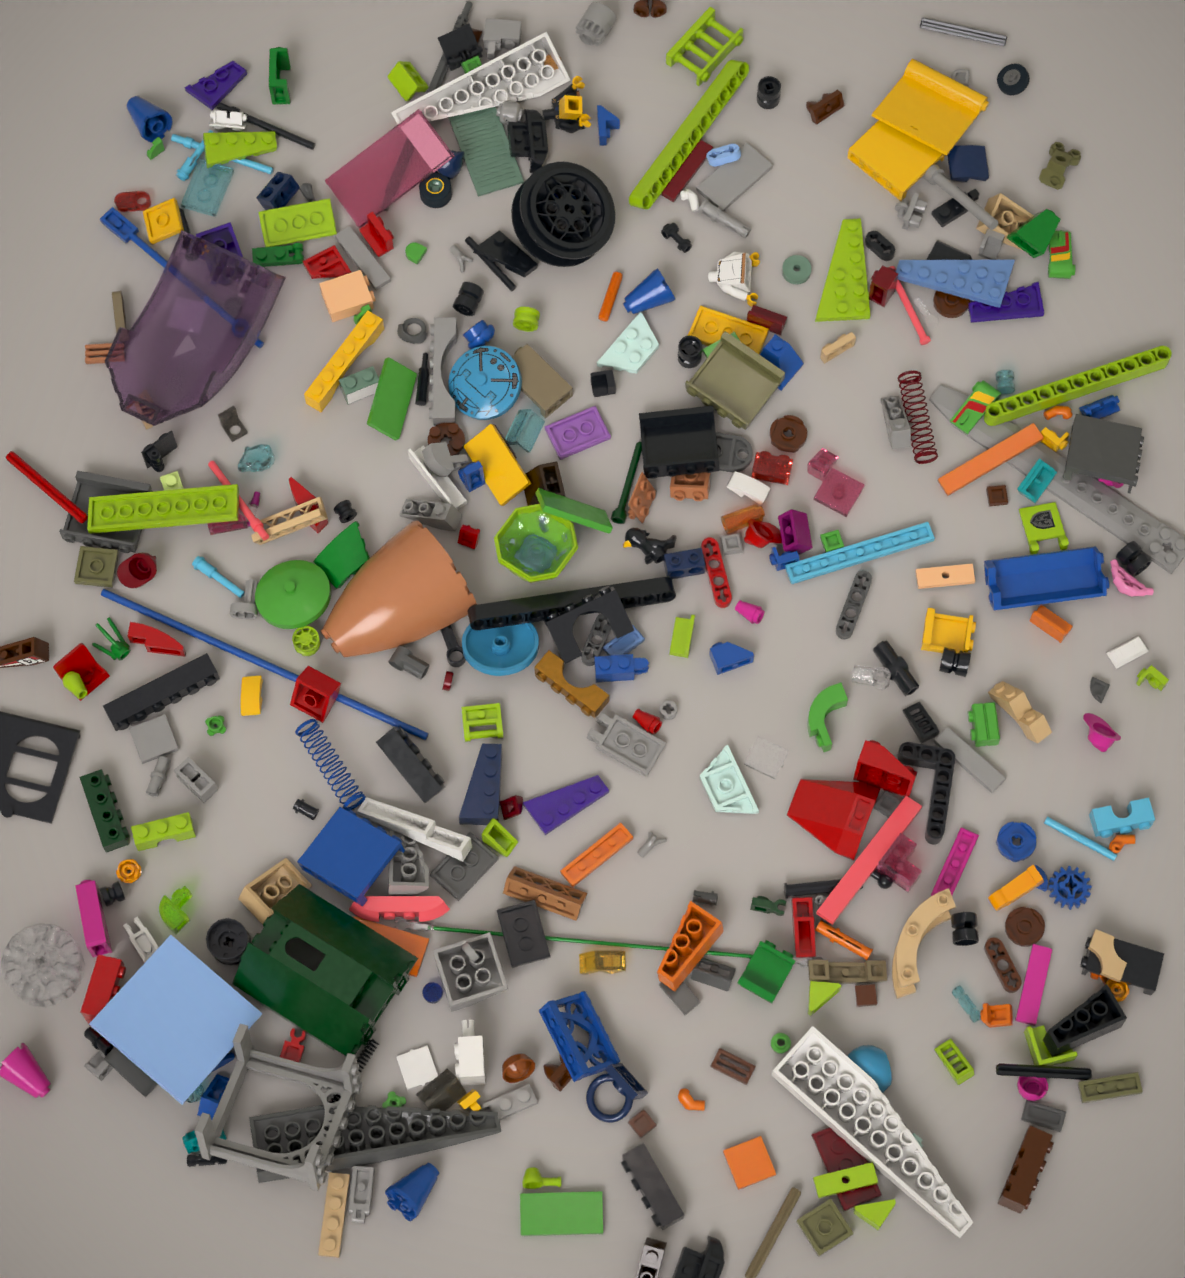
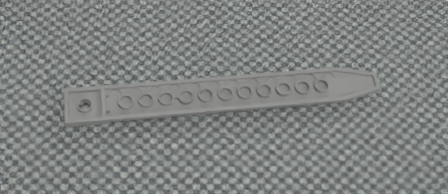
[929,385,1185,574]

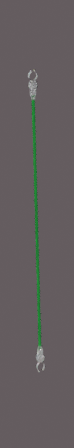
[394,919,827,967]

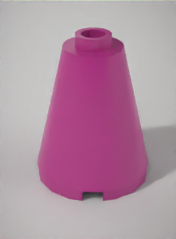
[0,1042,51,1098]

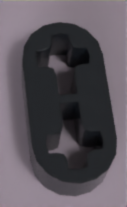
[865,231,895,261]

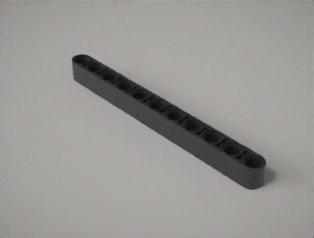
[467,577,676,630]

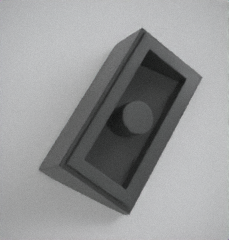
[691,958,736,991]

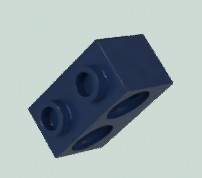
[256,172,300,210]
[664,548,705,579]

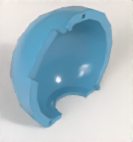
[847,1045,892,1093]

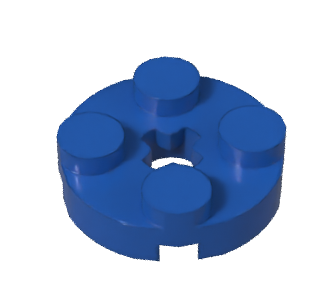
[996,822,1036,862]

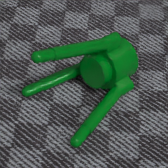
[92,617,130,661]

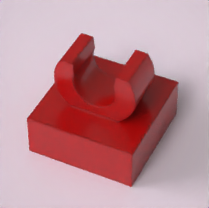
[457,525,480,550]

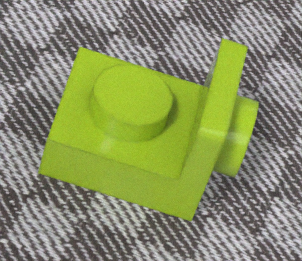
[1136,665,1169,691]

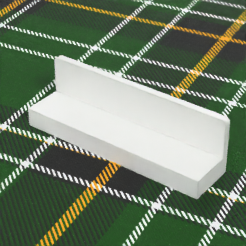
[408,445,467,510]

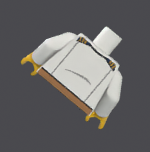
[708,251,760,307]

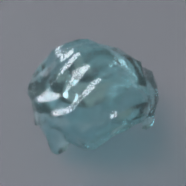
[238,444,275,473]

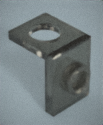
[218,406,248,442]

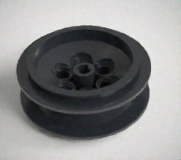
[511,162,616,267]

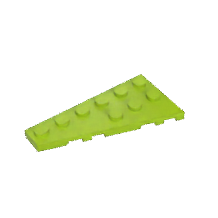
[815,218,870,322]

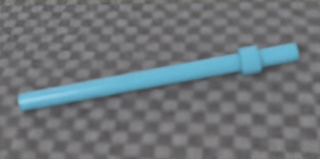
[171,134,273,175]

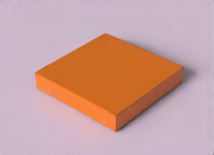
[723,1136,776,1190]

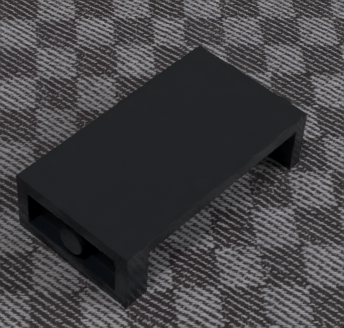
[1080,935,1164,996]

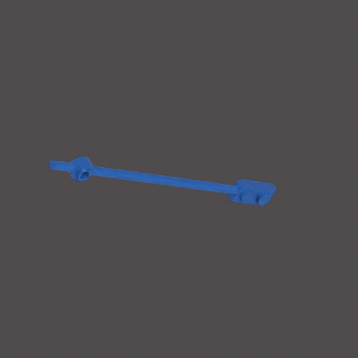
[100,207,264,348]

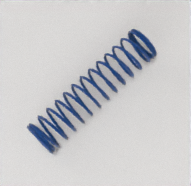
[295,719,366,810]

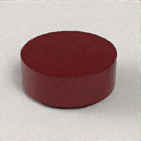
[442,671,454,691]

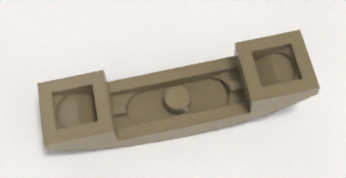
[808,960,887,984]

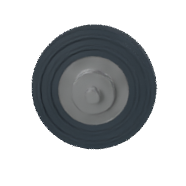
[997,64,1030,96]

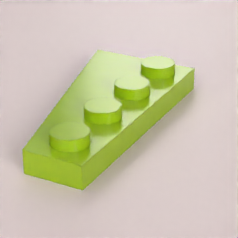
[203,131,277,168]

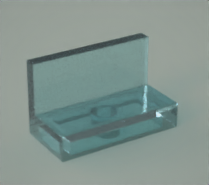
[505,409,545,453]

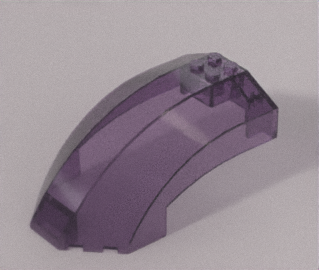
[105,230,286,426]

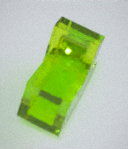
[159,886,192,934]

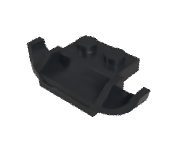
[507,109,548,173]
[672,1235,725,1278]

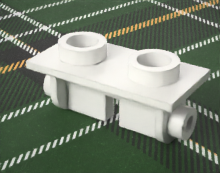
[209,110,248,131]

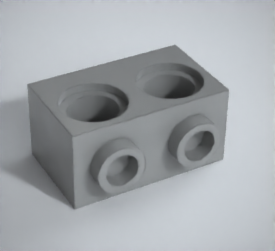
[174,757,218,803]

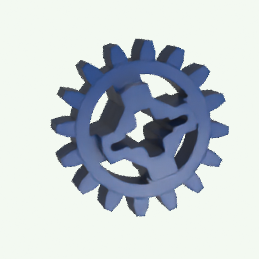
[1048,866,1092,910]

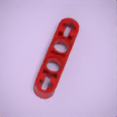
[701,537,732,608]

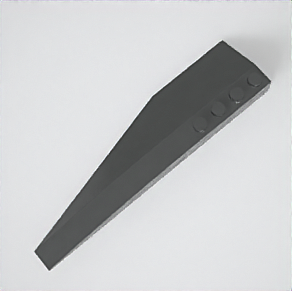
[249,1105,501,1183]

